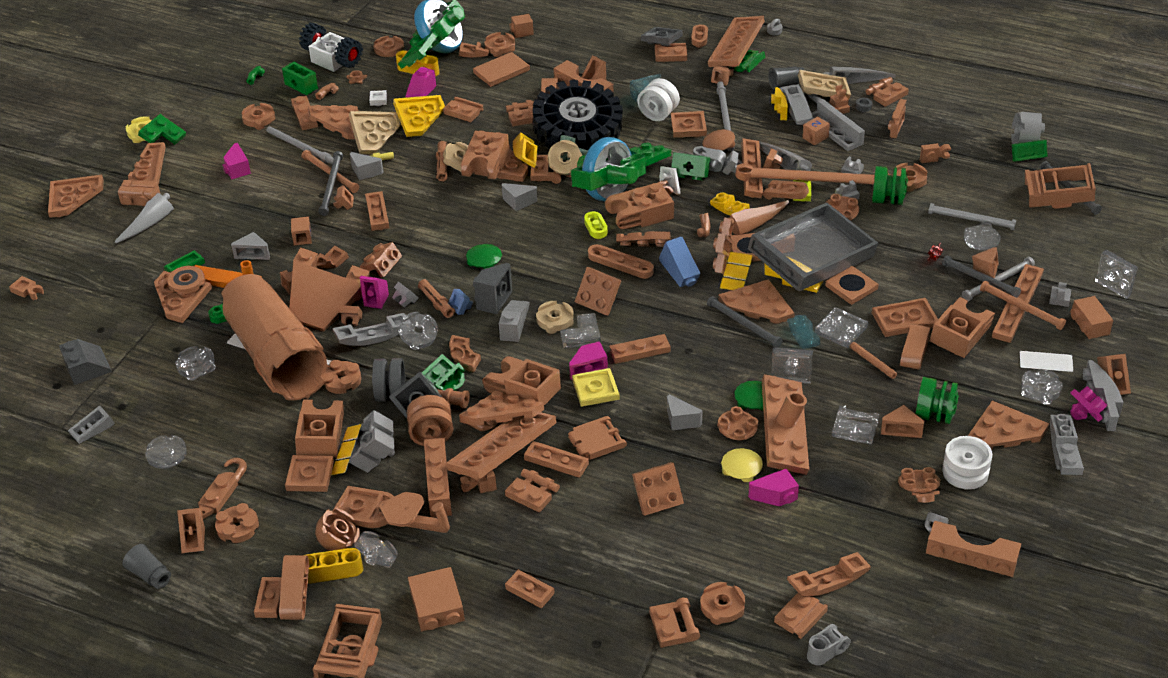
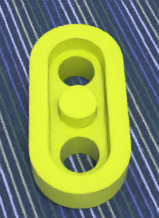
[584,211,608,239]

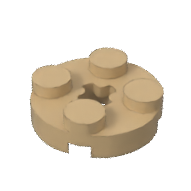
[547,140,582,175]
[443,142,468,172]
[536,301,574,334]

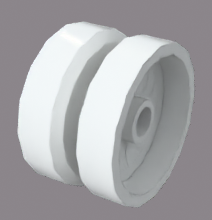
[637,78,680,121]
[942,436,993,489]

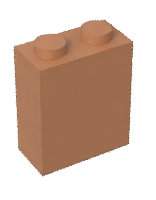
[408,567,465,632]

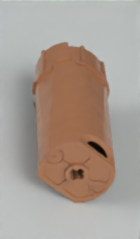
[222,274,329,400]

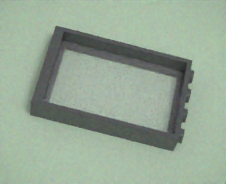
[748,202,878,292]

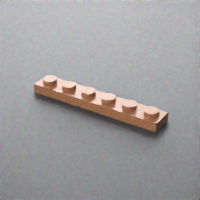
[992,264,1044,343]

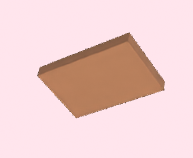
[473,52,530,87]
[872,298,938,337]

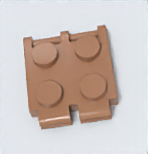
[568,416,627,460]

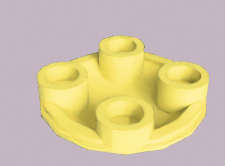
[721,448,763,482]

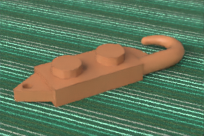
[198,458,247,519]

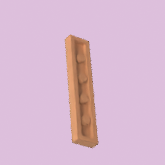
[741,138,763,198]

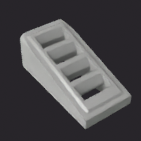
[68,406,115,444]

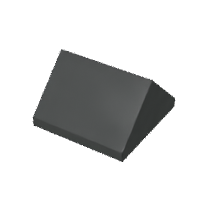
[389,372,442,418]

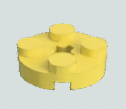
[126,117,152,143]

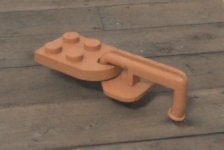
[333,486,450,533]

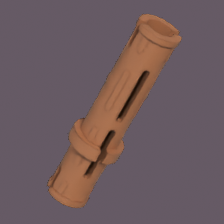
[436,141,448,181]
[418,279,455,318]

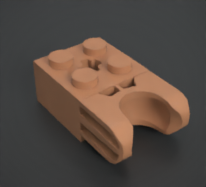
[461,131,509,179]
[605,182,674,229]
[929,297,995,358]
[483,356,561,405]
[295,399,344,458]

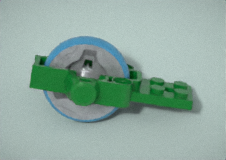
[398,0,465,69]
[571,137,672,201]

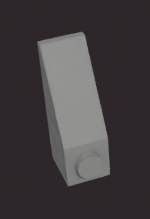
[499,300,530,342]

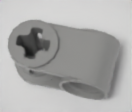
[693,146,726,172]
[807,624,851,665]

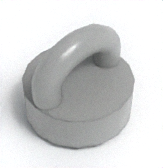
[767,19,783,35]
[925,512,949,532]

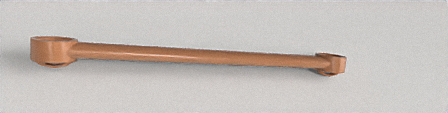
[735,163,890,185]

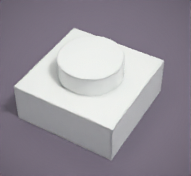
[369,90,387,106]

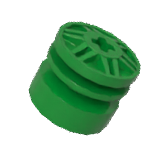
[872,166,908,205]
[916,377,959,424]

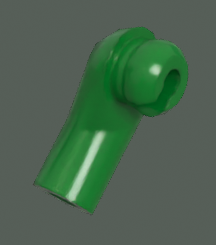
[246,66,265,85]

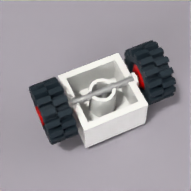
[299,22,363,72]

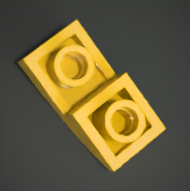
[771,87,788,120]
[710,192,750,216]

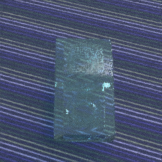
[787,315,820,349]

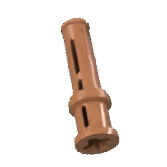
[437,388,470,408]

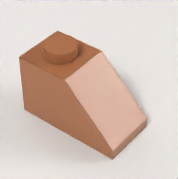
[1097,354,1131,395]

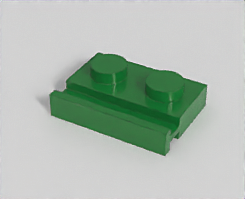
[729,50,765,72]

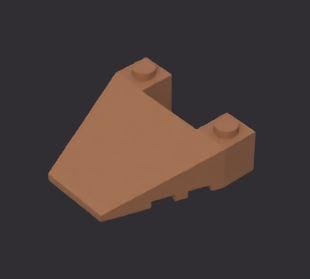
[289,247,370,331]

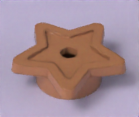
[347,70,367,84]
[912,491,940,503]

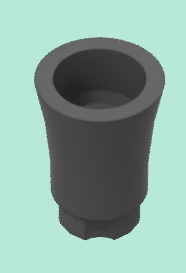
[768,66,805,90]
[123,544,171,589]

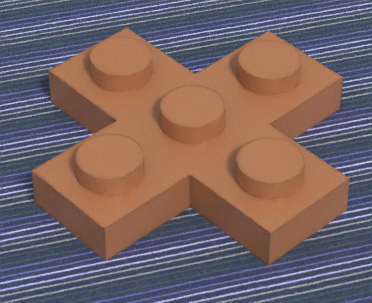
[713,217,734,275]

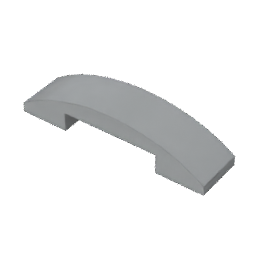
[333,313,411,346]

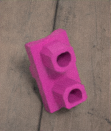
[1070,386,1107,422]

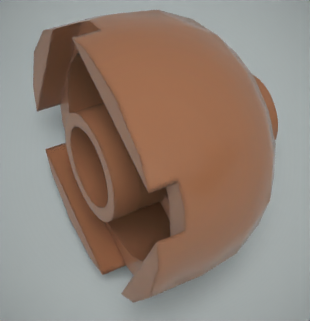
[315,508,360,551]

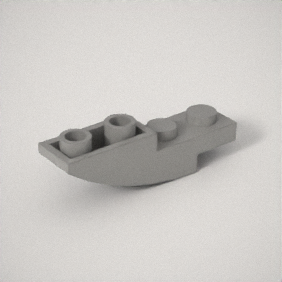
[780,84,813,125]
[1083,360,1123,431]
[1050,414,1084,475]

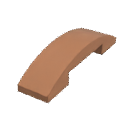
[787,552,871,596]

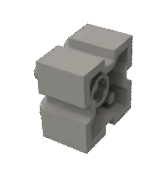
[349,410,395,473]

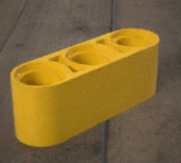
[396,50,439,77]
[304,548,363,583]

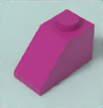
[405,67,436,98]
[222,143,251,180]
[360,276,389,309]
[569,341,608,380]
[748,469,799,506]

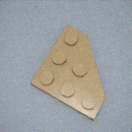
[349,111,401,154]

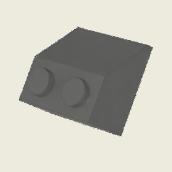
[473,263,512,315]
[59,339,112,385]

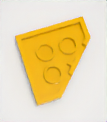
[393,95,445,137]

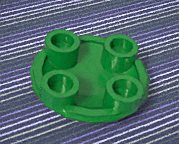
[466,244,502,269]
[734,381,763,411]

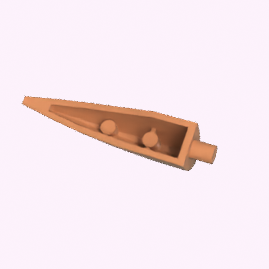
[730,200,789,235]

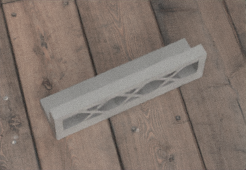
[811,99,865,151]

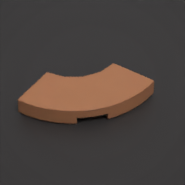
[449,335,481,372]

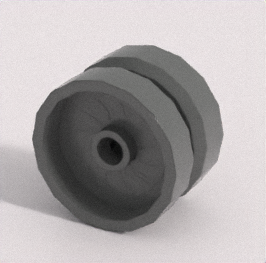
[372,358,406,402]

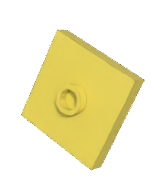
[572,368,620,407]

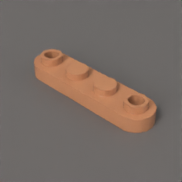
[588,245,654,279]

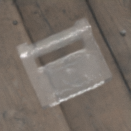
[832,406,880,445]

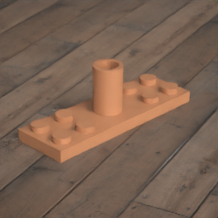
[762,374,809,475]

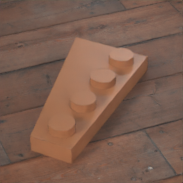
[128,142,166,185]

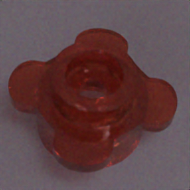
[928,242,944,261]

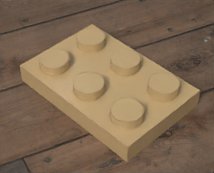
[798,70,851,100]

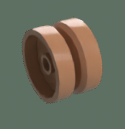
[406,395,453,446]

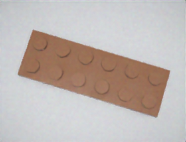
[708,16,765,68]
[446,412,557,479]

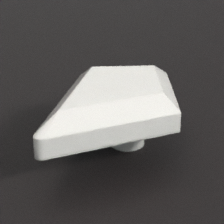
[659,166,680,194]

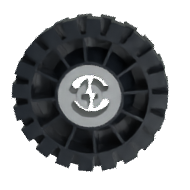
[532,80,623,150]

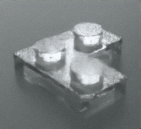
[560,313,601,348]

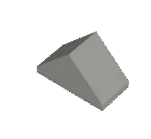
[350,152,383,180]
[502,183,537,211]
[231,232,270,260]
[667,394,702,430]

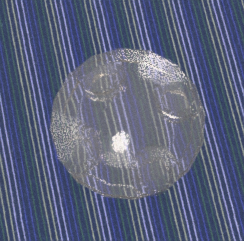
[964,222,1001,251]

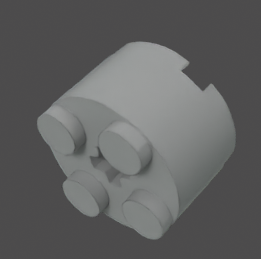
[1011,112,1045,144]

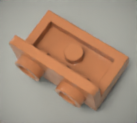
[360,242,402,277]

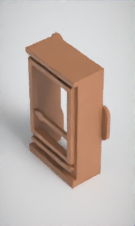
[1025,163,1096,209]
[313,604,382,678]

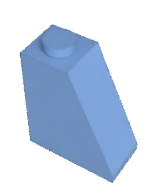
[659,237,700,287]

